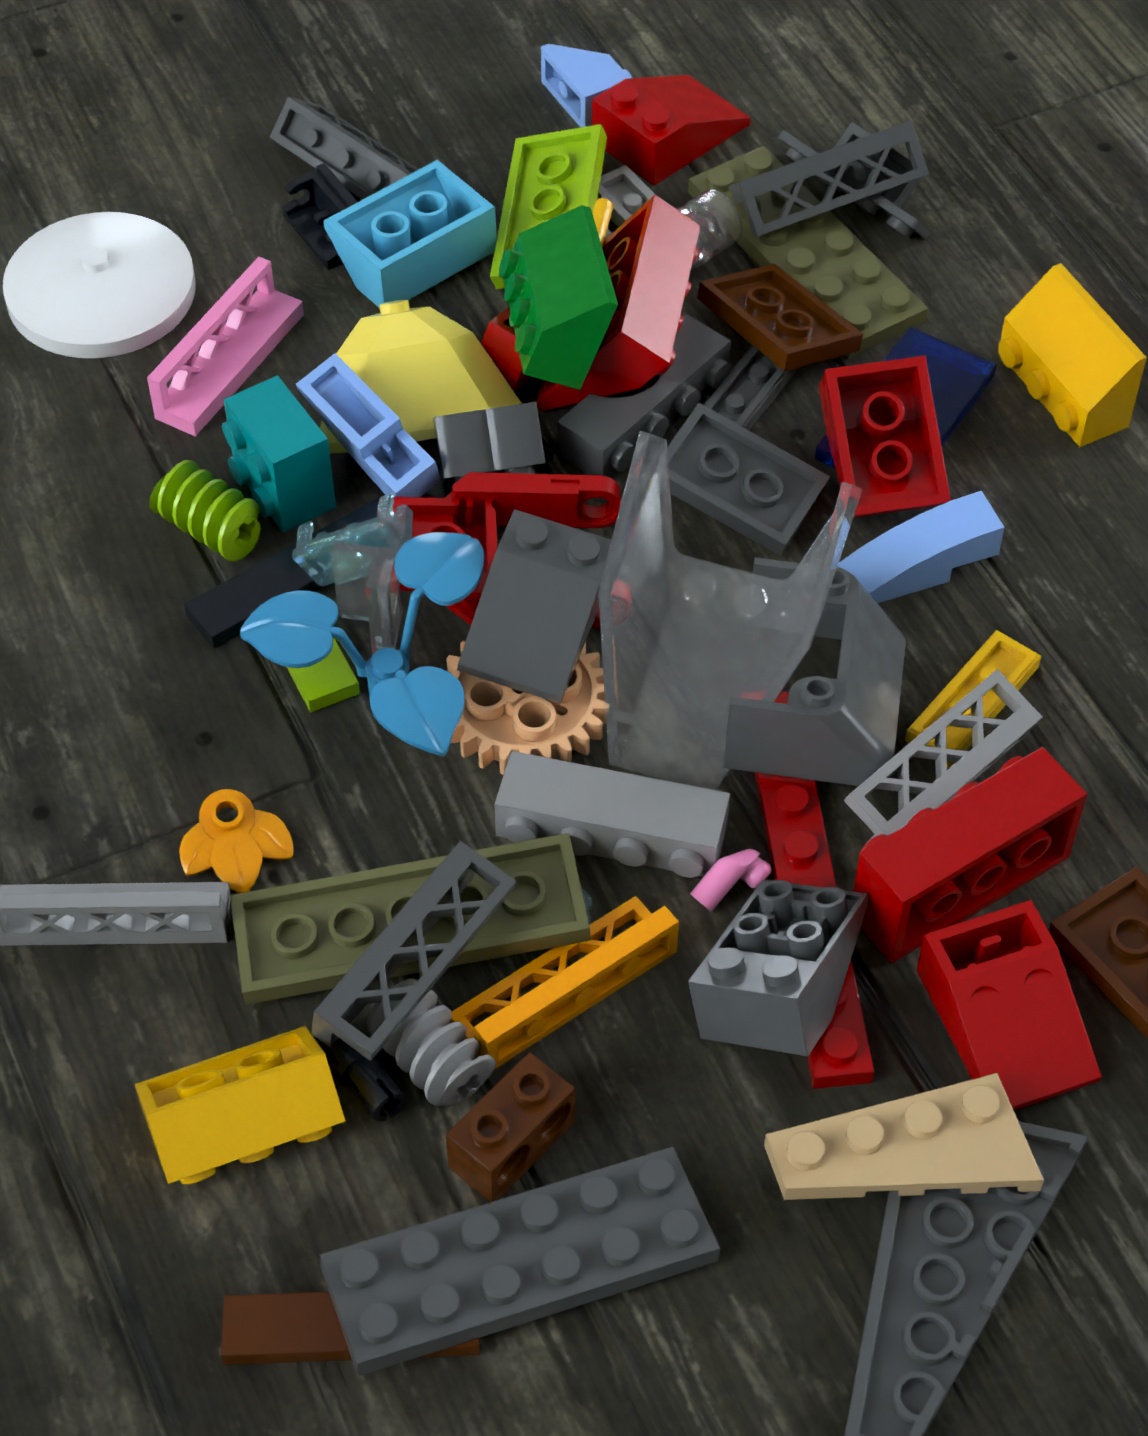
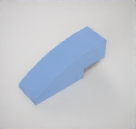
[296,353,441,501]
[835,490,1005,603]

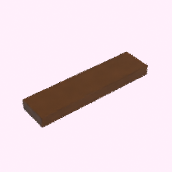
[221,1292,480,1365]

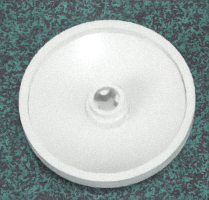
[3,212,196,358]

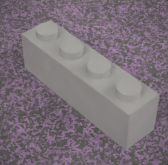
[494,751,730,878]

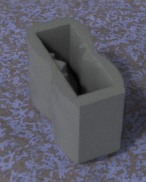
[433,402,545,484]

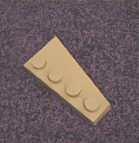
[764,1073,1044,1200]

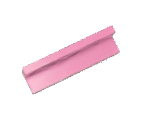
[147,257,304,437]

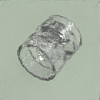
[676,189,743,272]

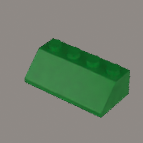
[499,205,618,390]

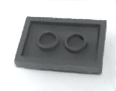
[648,403,830,556]

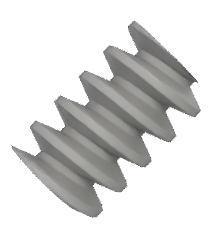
[366,978,496,1107]

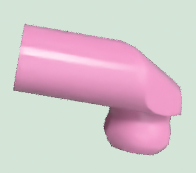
[690,848,772,912]

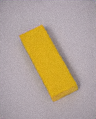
[905,630,1041,768]

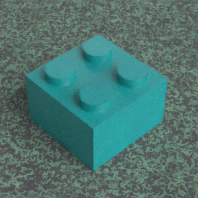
[222,375,336,532]

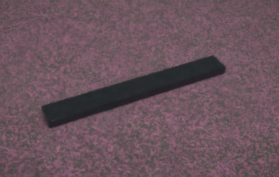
[184,438,553,648]

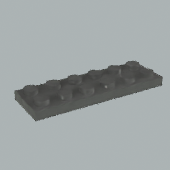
[320,1147,720,1376]

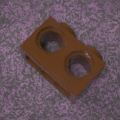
[446,1052,575,1202]

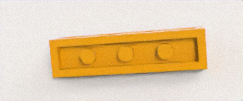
[449,896,679,1070]

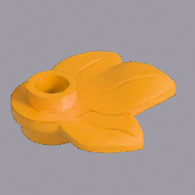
[179,789,294,894]

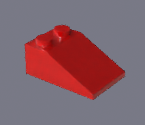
[592,75,751,186]
[819,355,951,519]

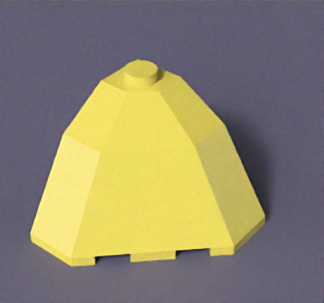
[320,300,522,454]

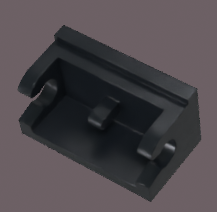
[282,163,357,270]

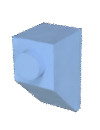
[541,44,632,127]

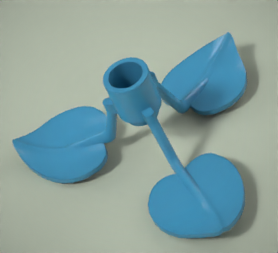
[240,532,484,757]

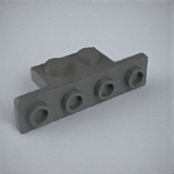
[778,122,932,240]

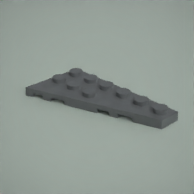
[844,1121,1089,1436]

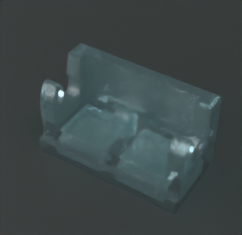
[292,493,413,587]

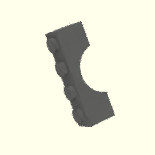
[557,313,731,478]

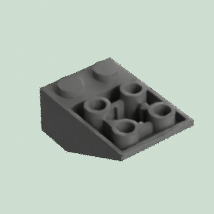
[688,880,869,1057]

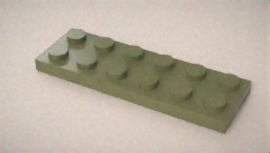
[688,146,928,359]
[230,833,591,1005]

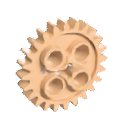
[447,641,612,775]

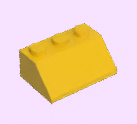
[998,263,1147,447]
[134,1026,345,1184]

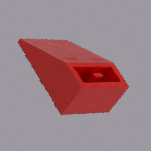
[916,900,1102,1110]

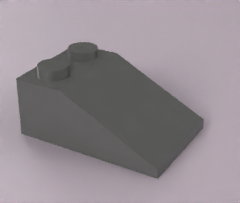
[457,509,617,704]

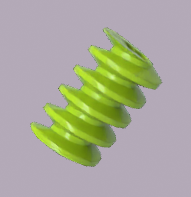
[149,460,261,562]

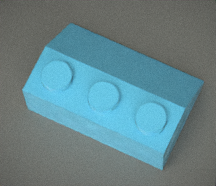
[324,160,497,308]

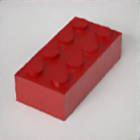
[853,747,1087,964]

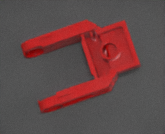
[391,472,630,628]

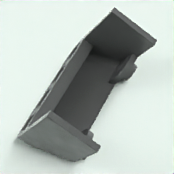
[723,558,906,786]

